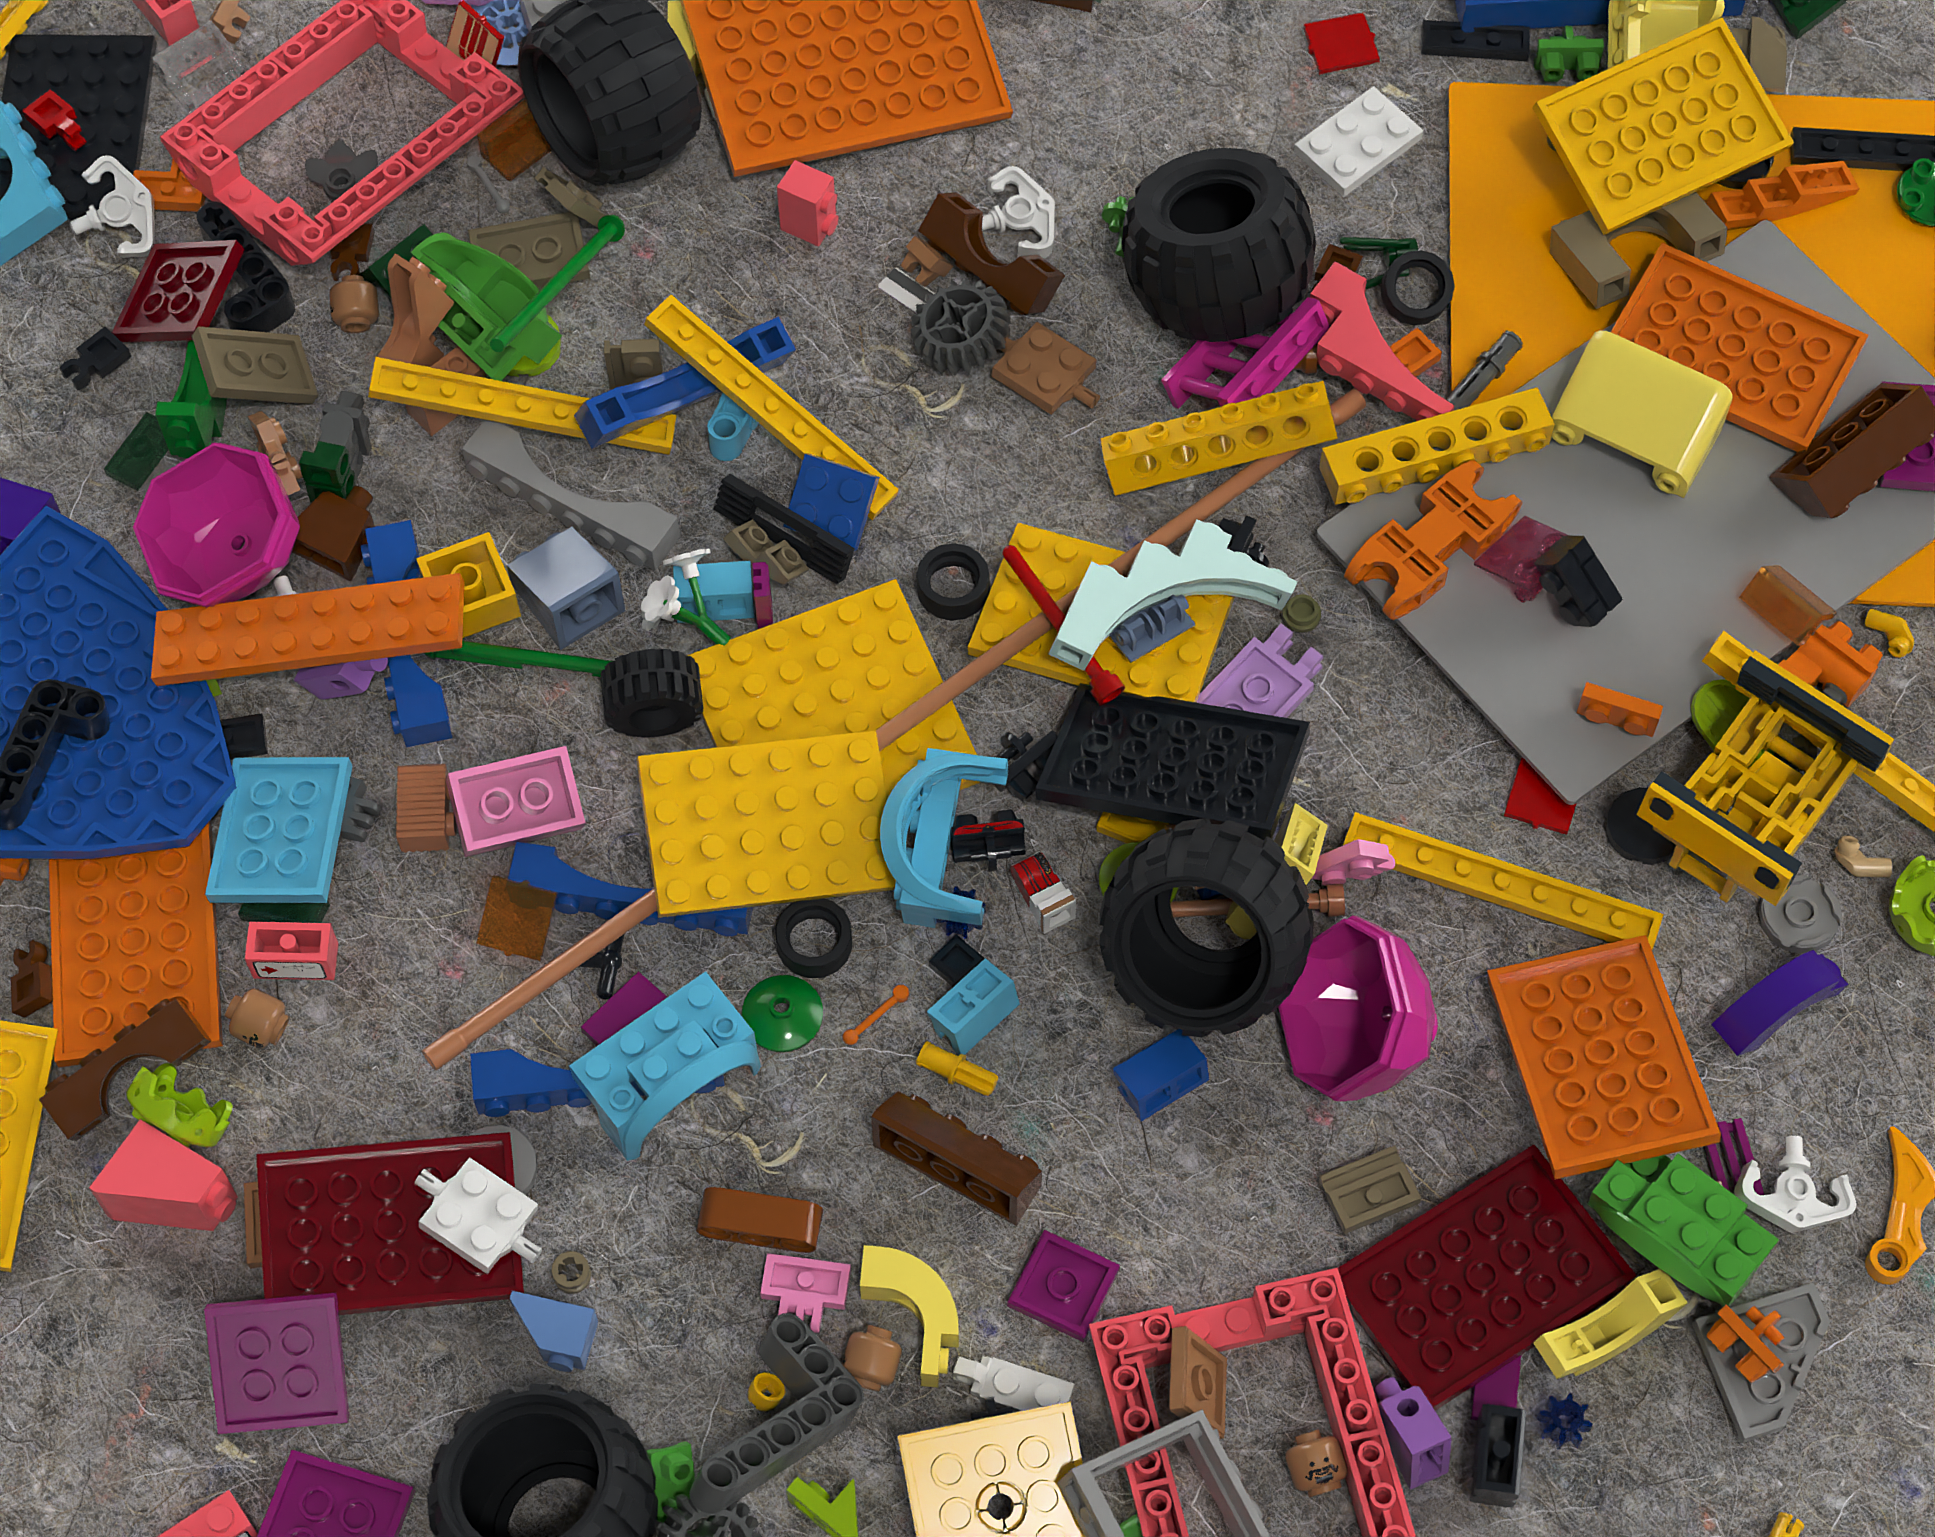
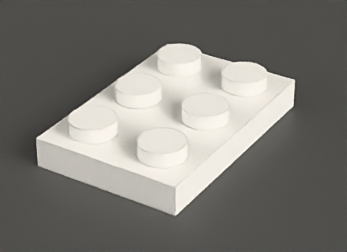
[1294,86,1424,198]

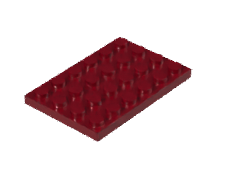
[256,1132,524,1315]
[1338,1144,1637,1411]

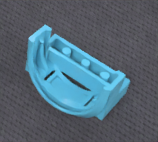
[880,748,1008,928]
[569,971,761,1161]

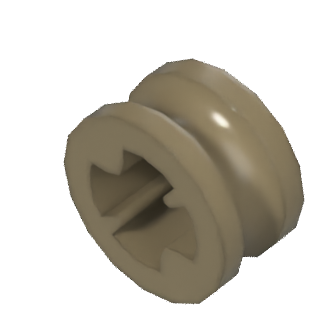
[551,1251,591,1294]

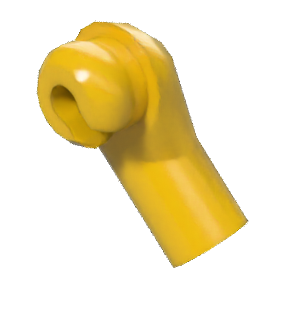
[1865,609,1914,658]

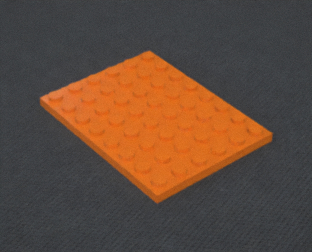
[680,0,1013,177]

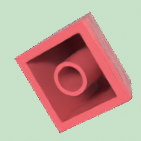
[89,1119,238,1231]

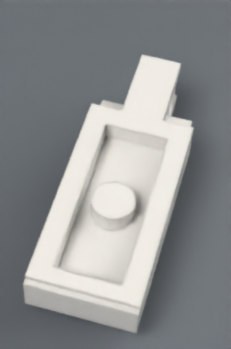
[953,1356,1074,1413]

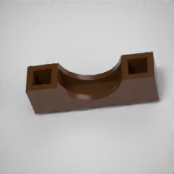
[918,192,1065,315]
[39,999,212,1141]

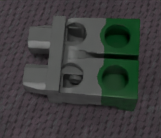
[299,391,372,503]

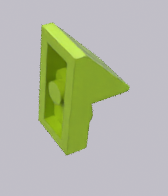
[786,1476,859,1537]

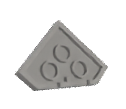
[1692,1282,1831,1443]

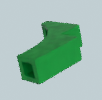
[155,340,227,458]

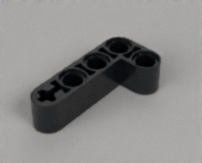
[197,202,295,332]
[0,679,110,830]

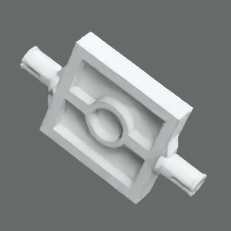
[414,1157,542,1274]

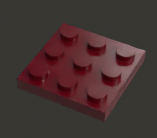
[112,240,244,342]

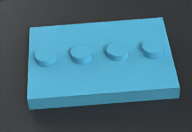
[205,757,353,903]

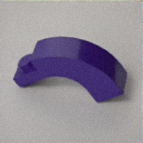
[1711,950,1849,1056]

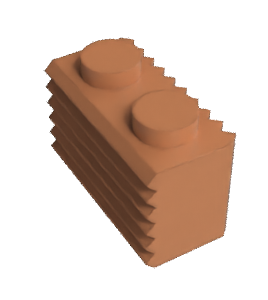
[396,763,457,853]

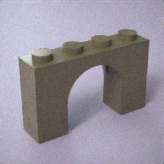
[1550,192,1727,309]

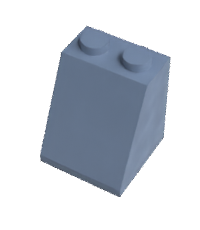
[507,526,625,650]

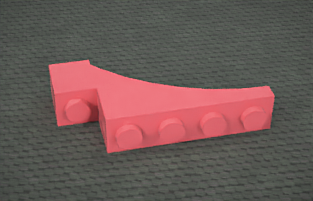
[1310,262,1454,421]

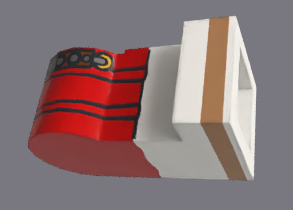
[1010,851,1076,934]

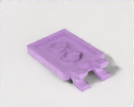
[1197,623,1323,718]

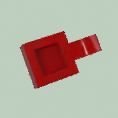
[22,89,87,151]

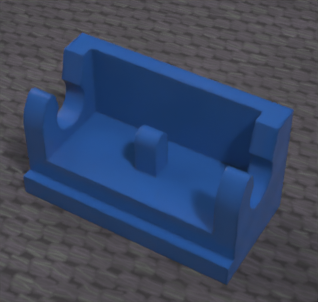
[1113,1029,1209,1121]

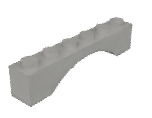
[462,419,681,571]

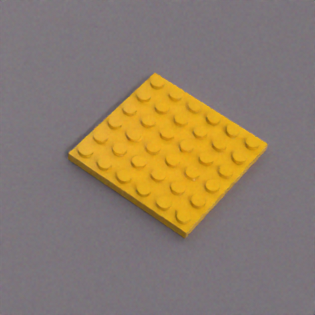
[687,579,981,799]

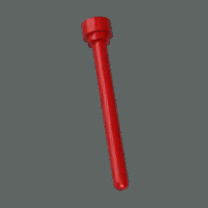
[1002,545,1125,705]

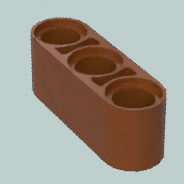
[696,1187,824,1253]

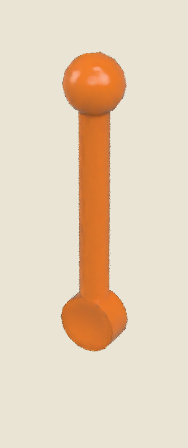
[843,985,909,1045]

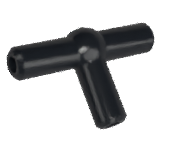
[579,934,625,1000]

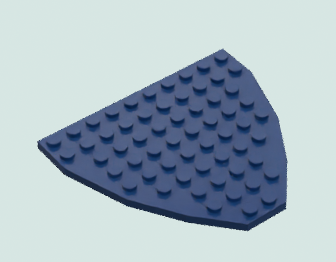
[0,506,237,859]

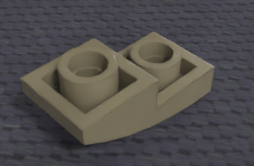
[723,519,809,584]

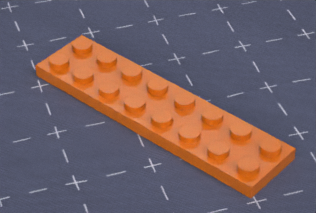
[151,573,464,686]

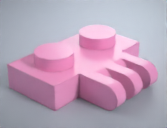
[1311,839,1395,886]
[760,1253,851,1333]

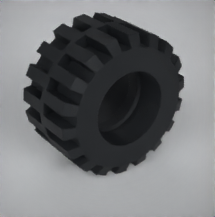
[600,649,704,737]

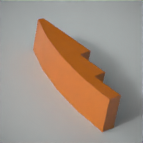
[1706,161,1860,229]

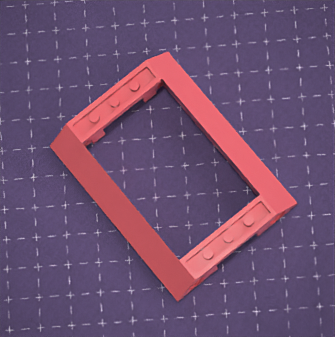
[160,0,525,266]
[1089,1267,1416,1537]

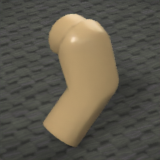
[1835,836,1892,878]

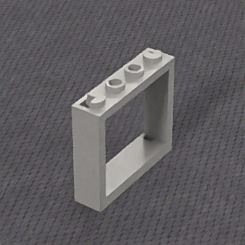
[1057,1410,1270,1537]

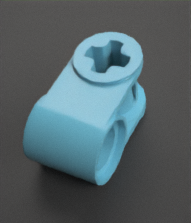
[707,393,759,461]

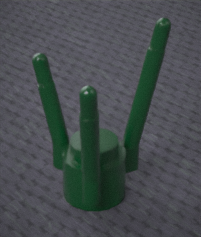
[1339,237,1418,290]

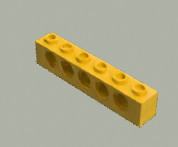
[1100,380,1338,496]
[1319,387,1555,505]

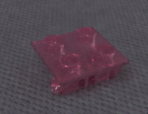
[1474,516,1567,603]

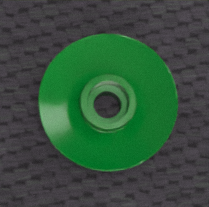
[742,975,823,1052]

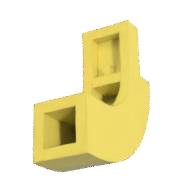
[860,1245,959,1387]
[1533,1269,1688,1379]

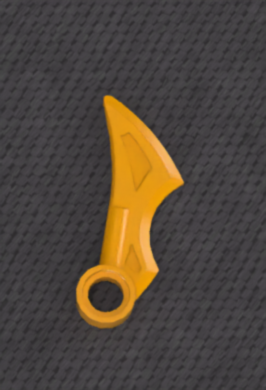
[1865,1126,1935,1285]

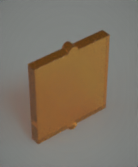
[476,875,558,961]

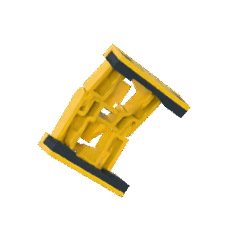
[1637,650,1894,907]

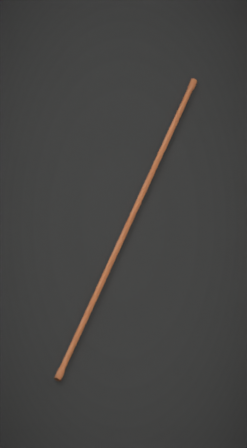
[422,389,1366,1070]

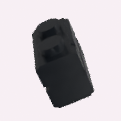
[1534,535,1623,627]
[1470,1404,1527,1508]

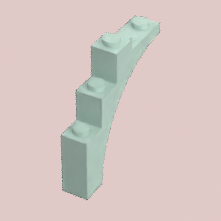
[1048,519,1298,671]

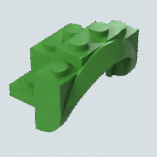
[411,232,562,381]
[1588,1153,1779,1307]

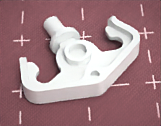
[70,155,156,258]
[982,166,1055,259]
[1734,1136,1856,1233]

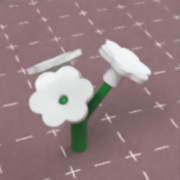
[641,548,731,646]

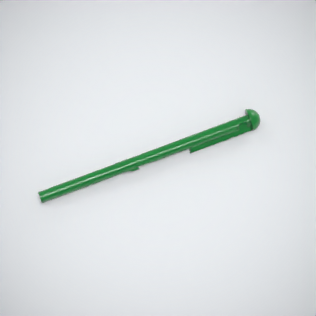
[490,214,625,352]
[424,641,612,677]

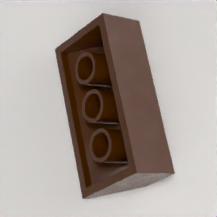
[1769,383,1935,518]
[871,1091,1042,1226]

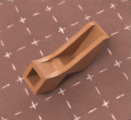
[377,254,455,367]

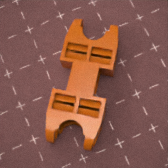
[1344,460,1522,620]

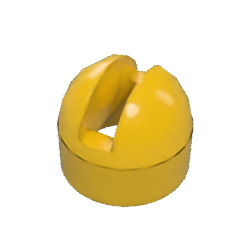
[748,1373,785,1411]

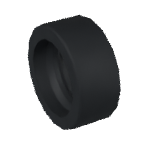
[1380,250,1455,325]
[916,543,990,621]
[775,898,853,978]

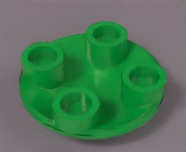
[1897,158,1935,226]

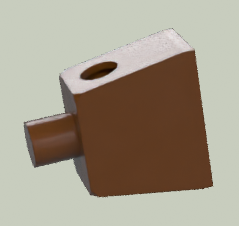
[292,486,375,582]

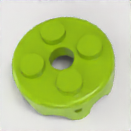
[1889,855,1935,956]
[126,1063,233,1148]

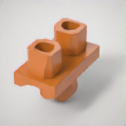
[1706,1304,1785,1384]

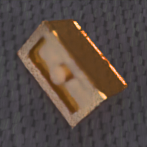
[477,99,552,181]
[1739,565,1837,646]

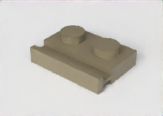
[535,167,607,227]
[604,339,664,390]
[1318,1145,1421,1234]

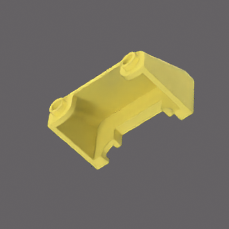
[1608,0,1725,69]
[1551,331,1733,498]

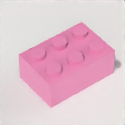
[446,746,586,857]

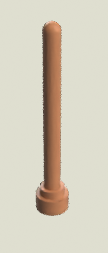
[1171,884,1345,918]

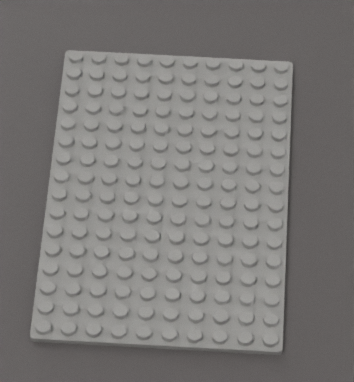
[1317,220,1935,805]

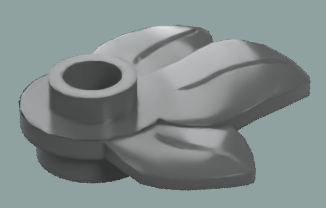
[305,140,378,200]

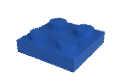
[783,453,880,551]

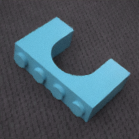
[0,101,68,266]

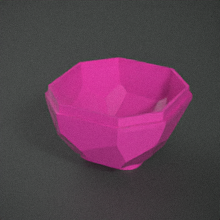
[133,442,300,608]
[1278,915,1438,1102]

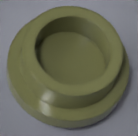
[1282,594,1321,632]

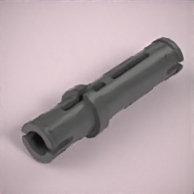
[1445,330,1523,410]

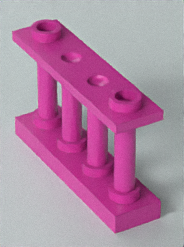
[1161,297,1330,409]

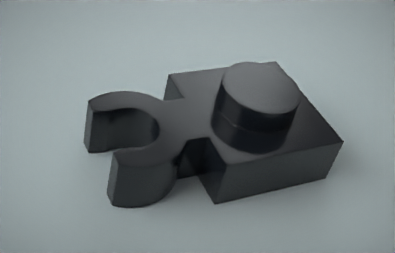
[60,327,132,390]

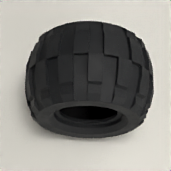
[518,0,702,186]
[1122,148,1316,342]
[1100,818,1313,1037]
[427,1384,658,1537]

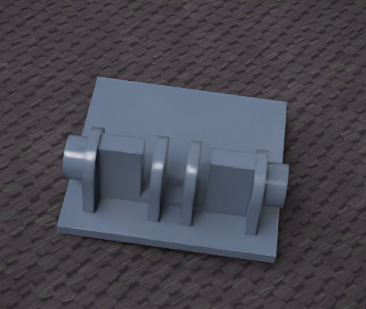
[1109,594,1195,663]

